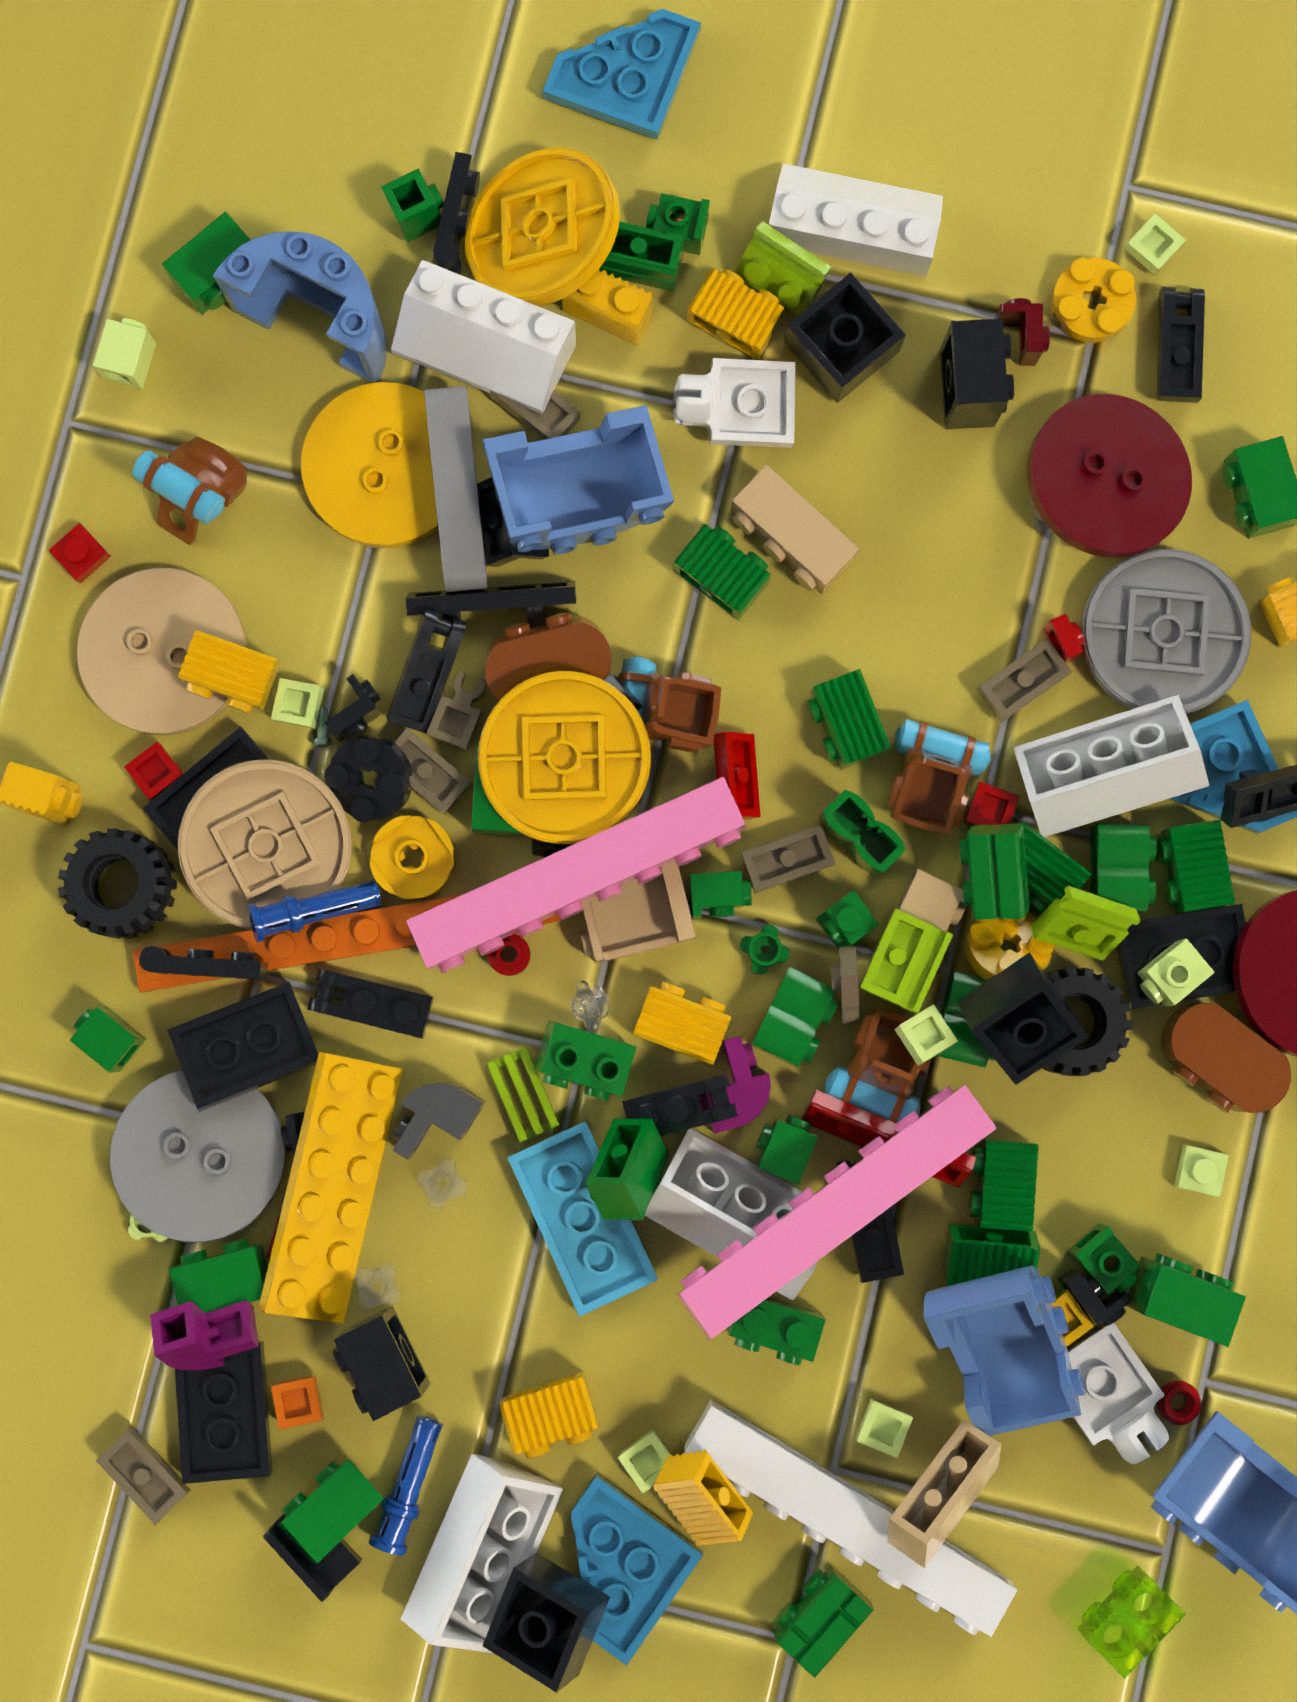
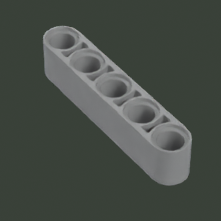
[424,386,488,593]

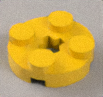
[1051,257,1136,343]
[370,815,456,901]
[966,912,1055,981]

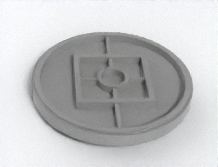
[1080,549,1251,714]
[110,1070,286,1242]

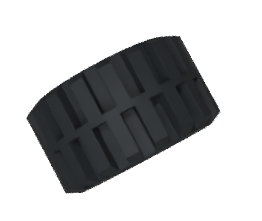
[58,828,177,939]
[1044,967,1132,1076]

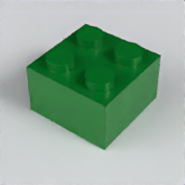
[1126,1253,1246,1347]

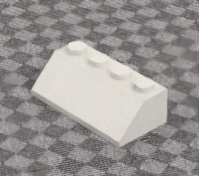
[769,163,943,276]
[391,260,576,414]
[1013,695,1210,837]
[645,1128,819,1301]
[401,1454,563,1653]

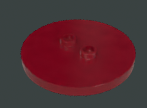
[1027,394,1192,558]
[1233,890,1297,1057]

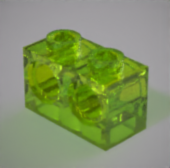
[1078,1565,1186,1679]

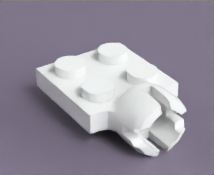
[673,358,796,448]
[1067,1323,1169,1465]

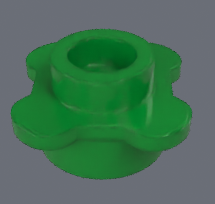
[740,925,790,975]

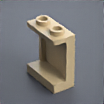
[576,861,696,963]

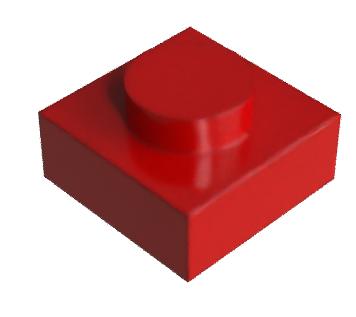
[48,522,111,584]
[1043,613,1084,663]
[124,741,184,801]
[963,781,1020,826]

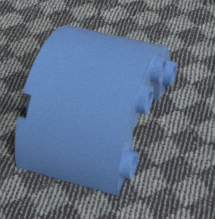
[213,231,387,383]
[483,405,674,555]
[923,1265,1086,1436]
[1150,1411,1297,1614]

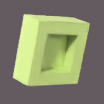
[1124,214,1186,275]
[271,678,324,729]
[894,1004,958,1066]
[1174,1145,1229,1197]
[855,1398,913,1458]
[617,1429,671,1494]

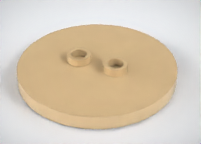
[77,568,247,735]
[178,759,351,929]

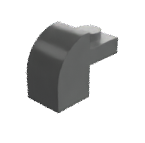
[392,1083,486,1159]

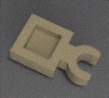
[427,671,487,751]
[831,946,860,1025]

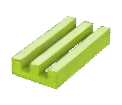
[487,1046,560,1142]

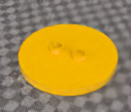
[464,148,620,306]
[301,382,438,548]
[478,671,651,844]

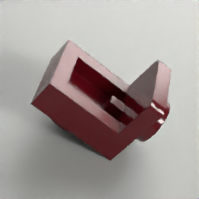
[995,298,1050,366]

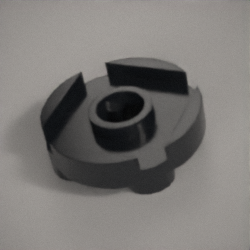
[325,735,412,822]

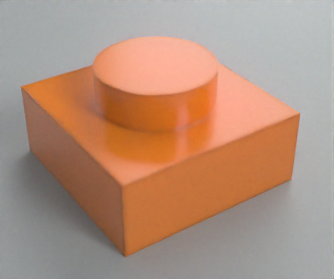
[271,1375,324,1430]

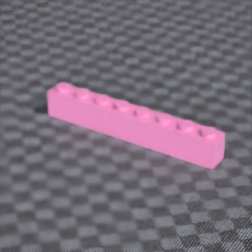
[406,777,746,973]
[677,1085,997,1339]

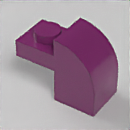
[706,1036,771,1134]
[150,1300,259,1370]

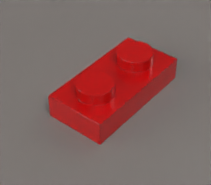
[713,732,761,819]

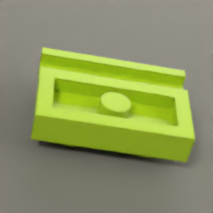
[735,221,832,316]
[1031,886,1141,961]
[859,908,953,1014]

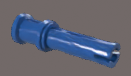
[248,880,382,943]
[368,1415,444,1556]

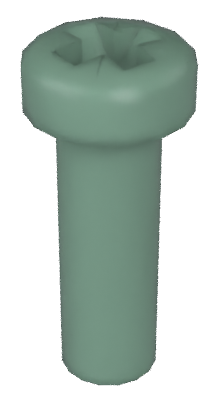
[314,708,331,747]

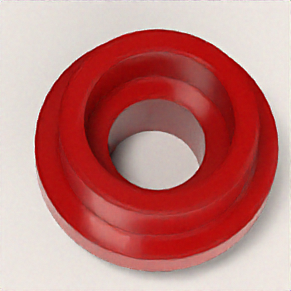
[488,934,531,976]
[1156,1380,1201,1425]

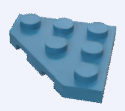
[542,9,701,140]
[1169,700,1297,834]
[571,1473,703,1666]

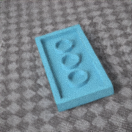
[507,1121,658,1317]

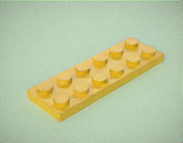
[258,1051,403,1324]

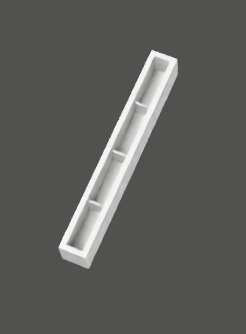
[684,1399,1018,1637]

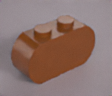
[484,612,612,701]
[1161,1003,1291,1113]

